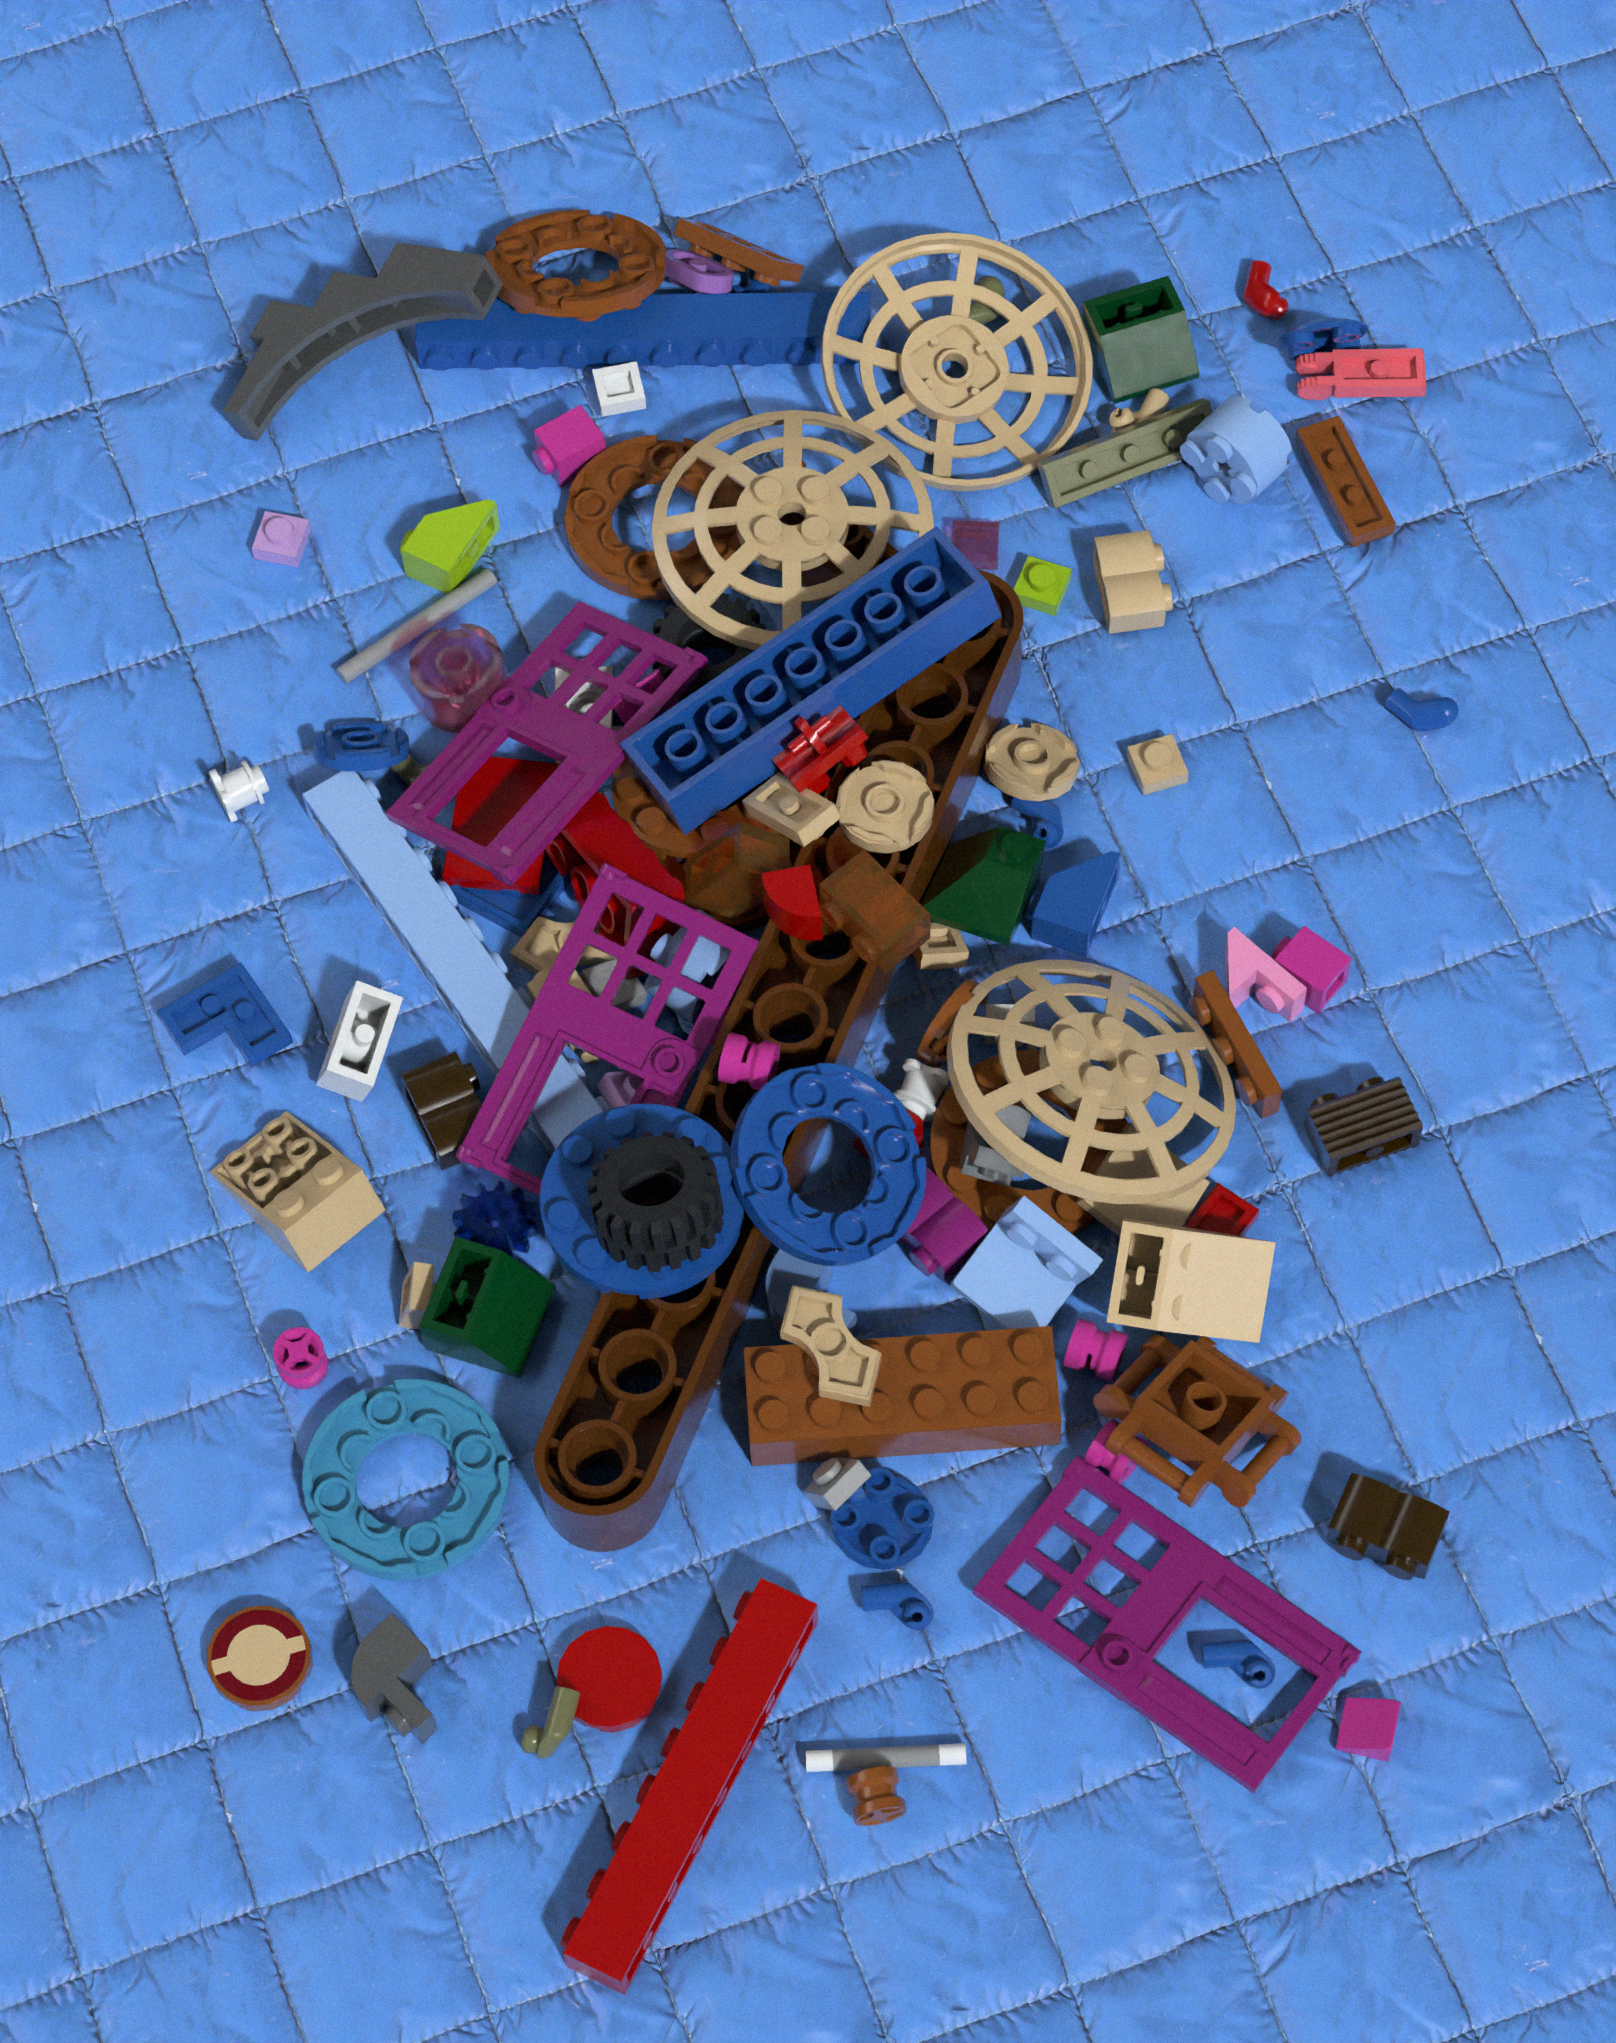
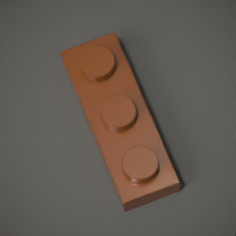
[674,218,804,286]
[1295,416,1396,548]
[1190,970,1282,1119]

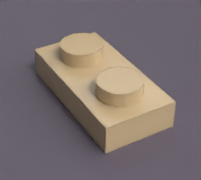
[742,772,841,847]

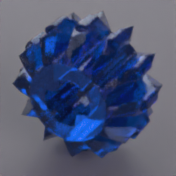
[452,1180,538,1258]

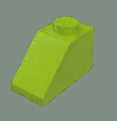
[400,499,500,594]

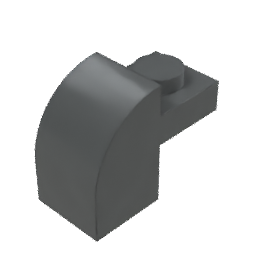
[960,1088,1032,1187]
[351,1613,438,1744]

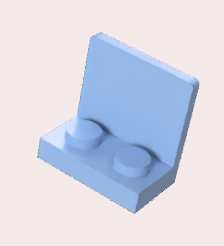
[951,1196,1103,1329]

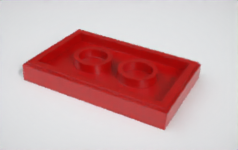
[442,756,559,895]

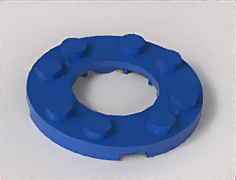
[730,1063,926,1266]
[540,1104,745,1299]

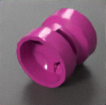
[718,1032,780,1090]
[1064,1318,1129,1382]

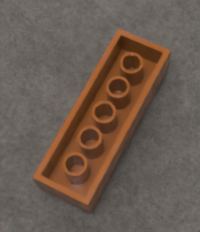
[744,1326,1062,1466]

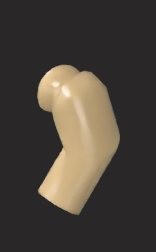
[1109,388,1169,432]

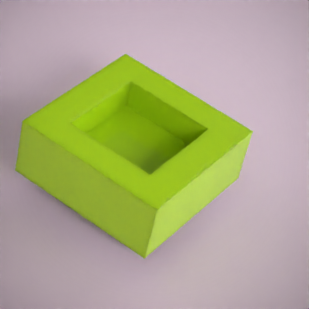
[1014,555,1072,616]

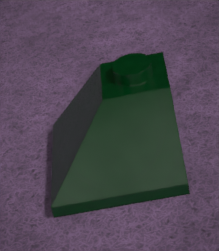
[917,826,1046,946]

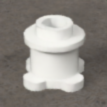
[208,760,269,823]
[893,1058,950,1122]

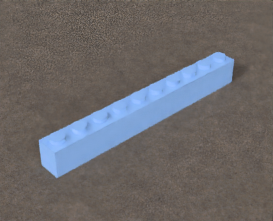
[302,771,611,1156]

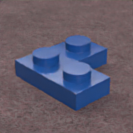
[157,962,293,1067]

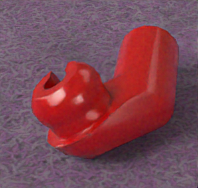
[1243,260,1288,321]

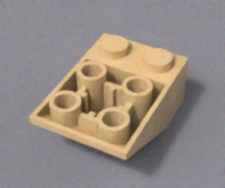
[210,1111,386,1273]
[1106,1217,1276,1343]

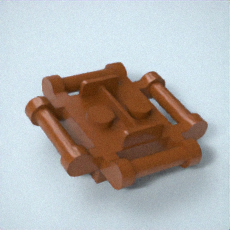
[1093,1335,1302,1508]

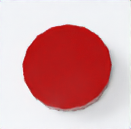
[556,1626,663,1733]

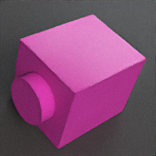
[532,405,606,488]
[1271,926,1352,1014]

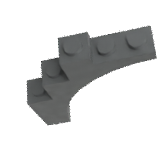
[223,242,503,441]

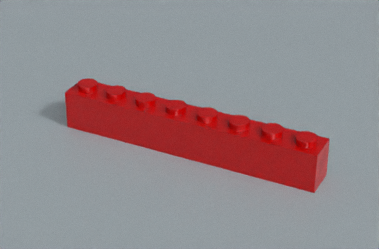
[560,1578,819,1995]

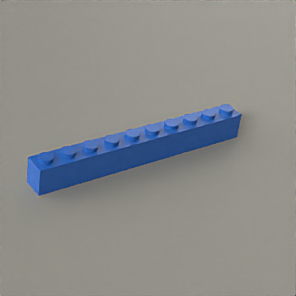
[415,291,870,371]

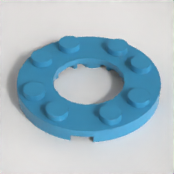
[302,1379,511,1580]

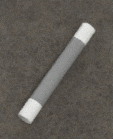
[806,1743,967,1772]

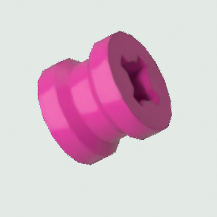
[273,1327,328,1389]
[1085,1419,1148,1484]

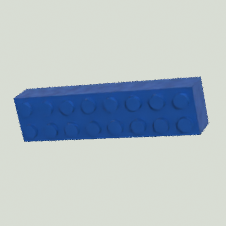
[620,526,1002,835]

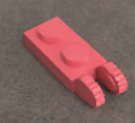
[1295,348,1427,400]

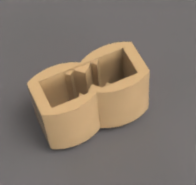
[1092,530,1173,634]

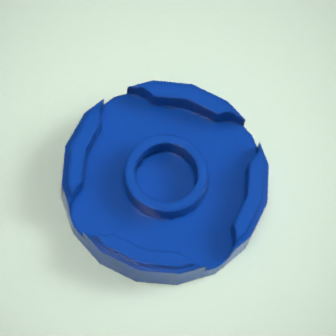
[313,722,410,771]

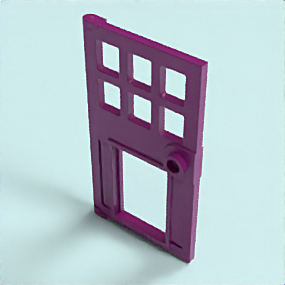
[386,601,710,886]
[454,863,759,1196]
[972,1455,1362,1794]

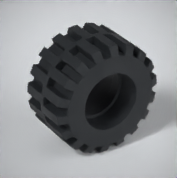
[652,593,766,702]
[587,1131,724,1272]

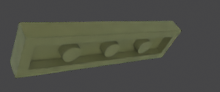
[1037,398,1212,508]

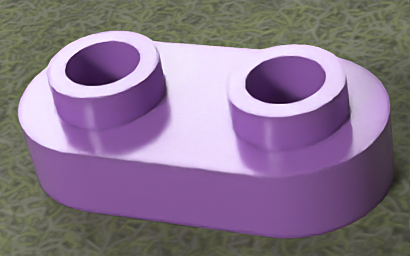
[666,249,734,294]

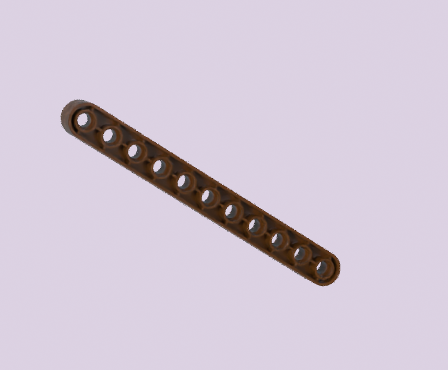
[534,569,1023,1552]

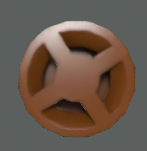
[845,1766,906,1826]

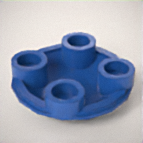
[1277,318,1368,361]
[830,1467,934,1570]

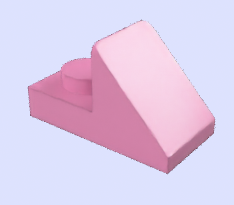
[1224,927,1307,1022]

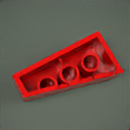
[545,791,685,980]

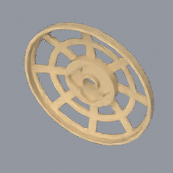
[821,232,1093,492]
[652,410,934,650]
[946,960,1236,1204]

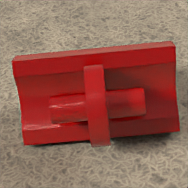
[772,705,868,794]

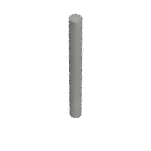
[336,568,497,684]

